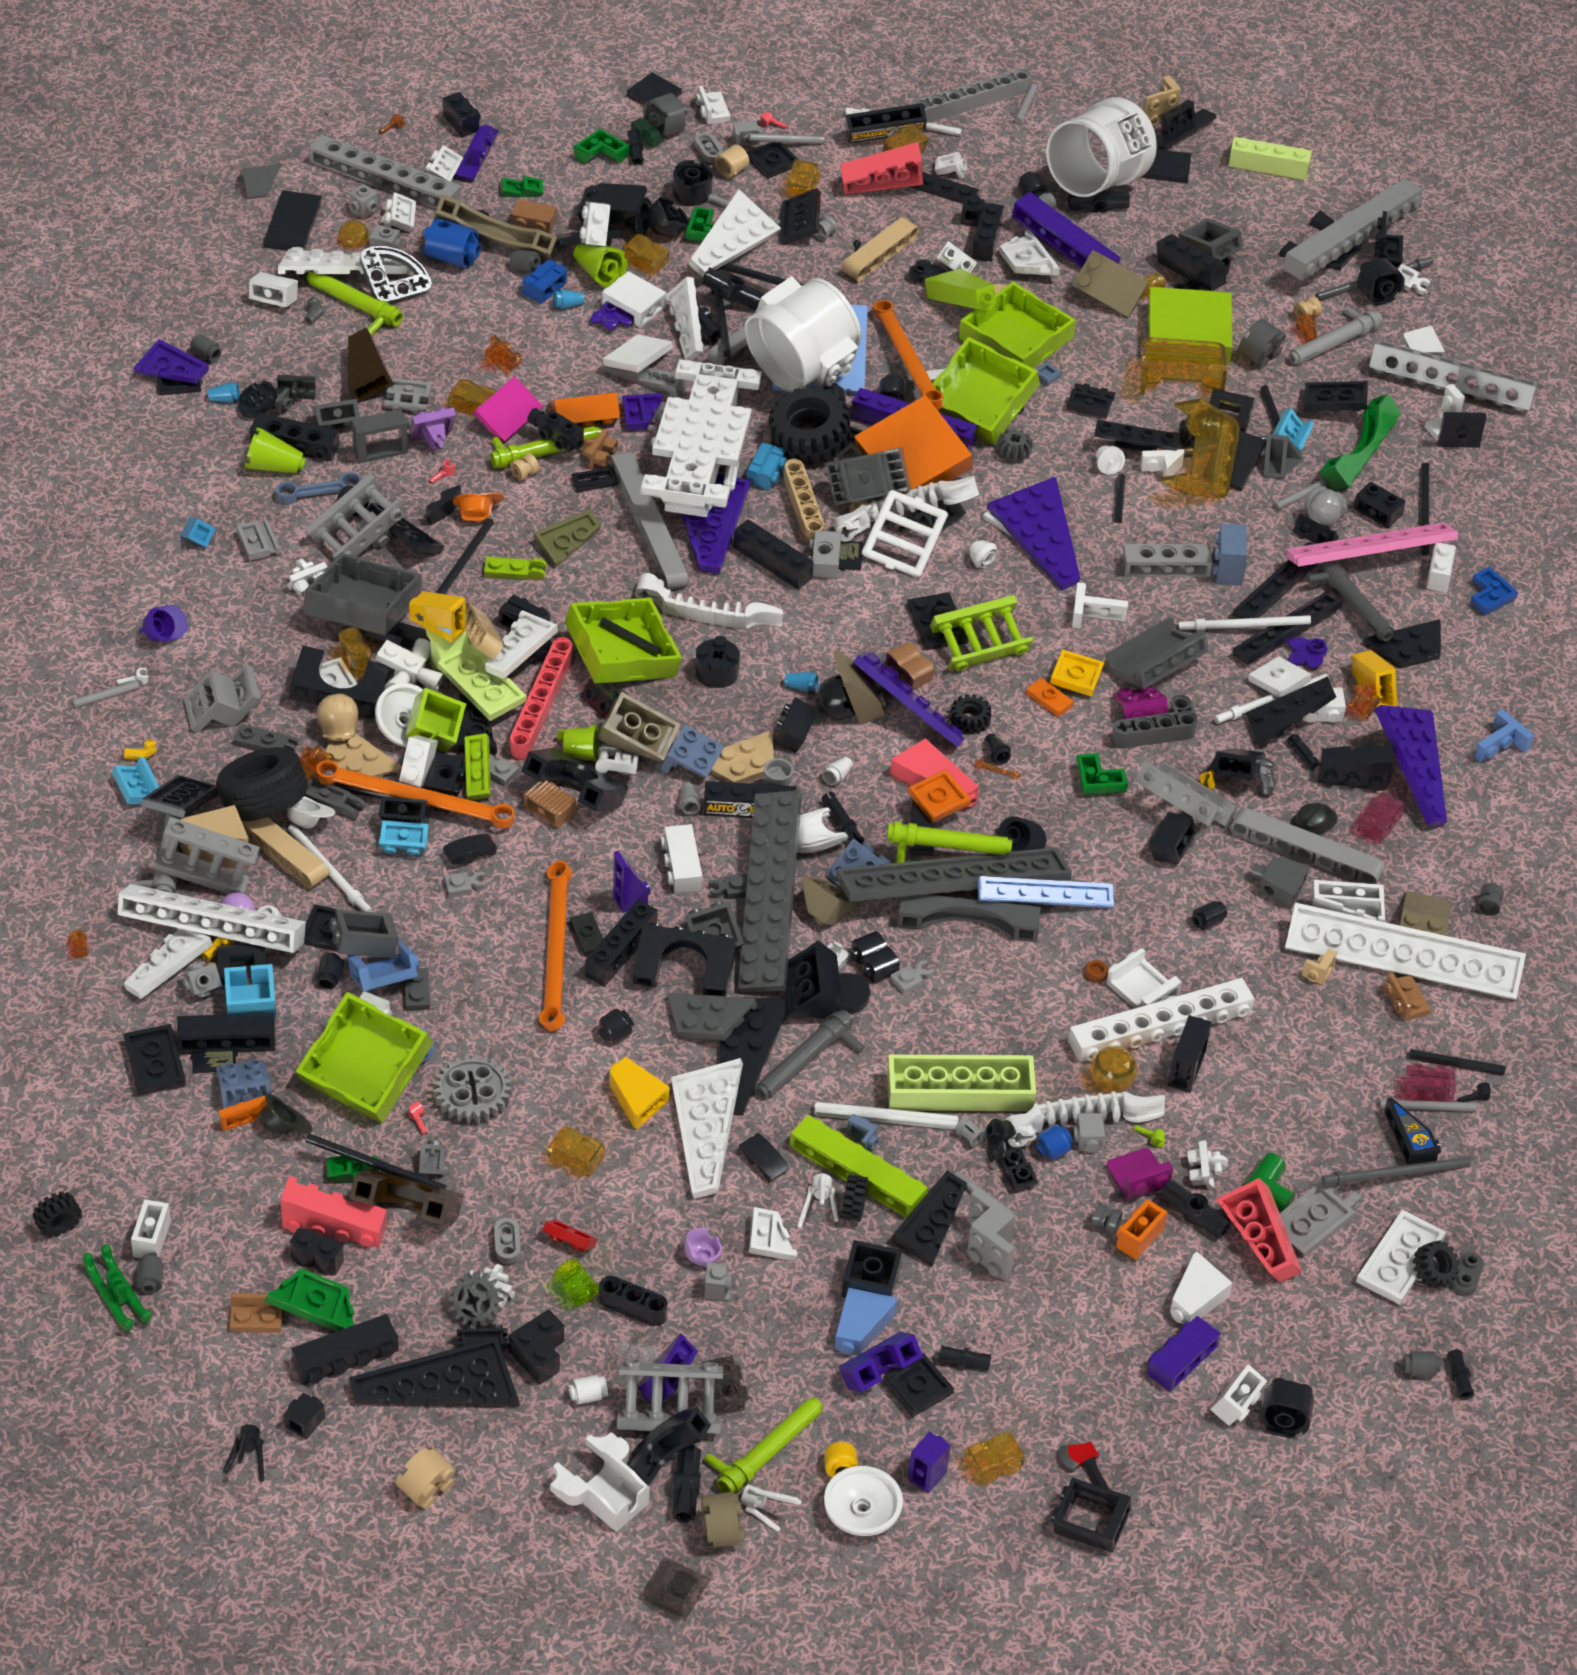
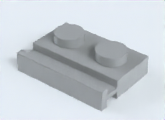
[236,518,280,561]

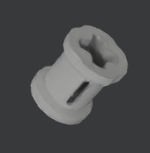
[955,1116,986,1148]

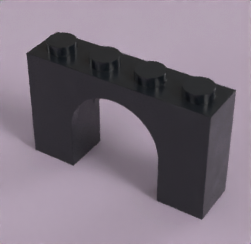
[289,645,390,718]
[521,747,629,812]
[632,923,737,996]

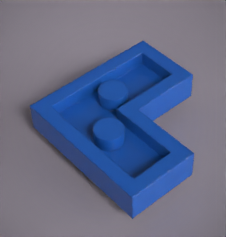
[1471,566,1518,615]

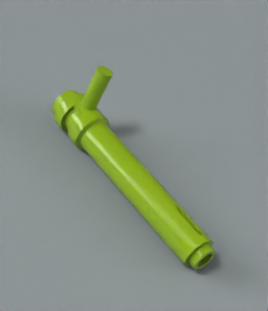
[307,270,403,335]
[490,426,601,470]
[886,821,1012,863]
[704,1397,823,1494]

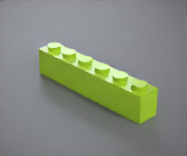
[790,1115,928,1218]

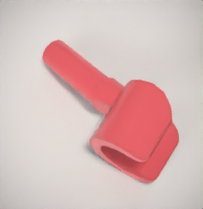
[759,112,787,129]
[429,459,456,483]
[408,1101,428,1135]

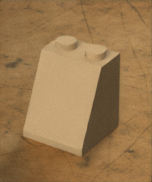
[180,805,251,869]

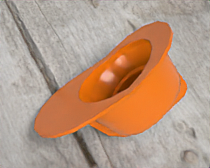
[453,493,504,522]

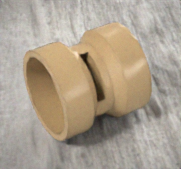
[1293,296,1322,322]
[510,453,539,481]

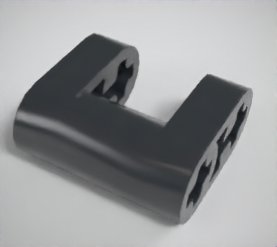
[1206,389,1255,432]
[217,943,267,986]

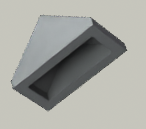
[240,163,282,199]
[1263,434,1304,478]

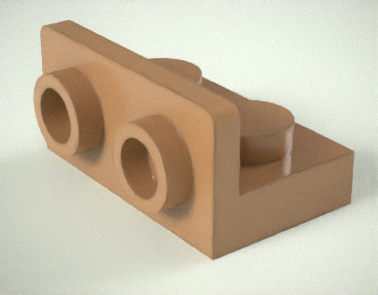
[1384,972,1431,1021]
[230,1292,283,1333]

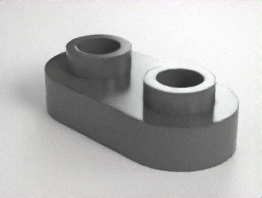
[1452,1252,1484,1296]

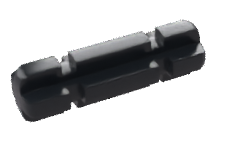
[1287,733,1319,770]

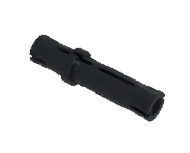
[822,792,865,845]

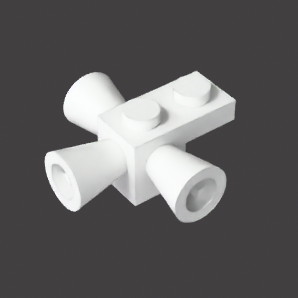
[375,638,445,692]

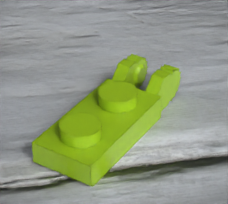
[484,556,547,580]

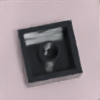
[841,1240,902,1298]

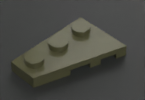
[533,510,601,568]

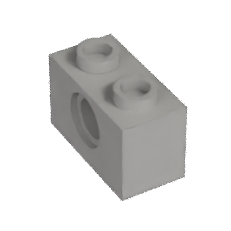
[808,530,841,579]

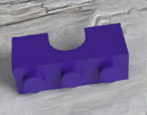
[838,1332,923,1392]

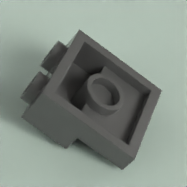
[685,901,744,961]

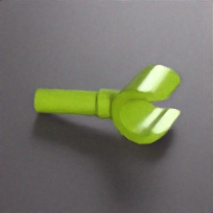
[1134,1125,1165,1148]

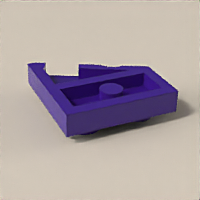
[622,393,662,430]

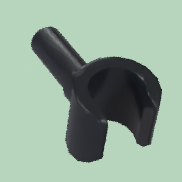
[1458,1082,1491,1102]

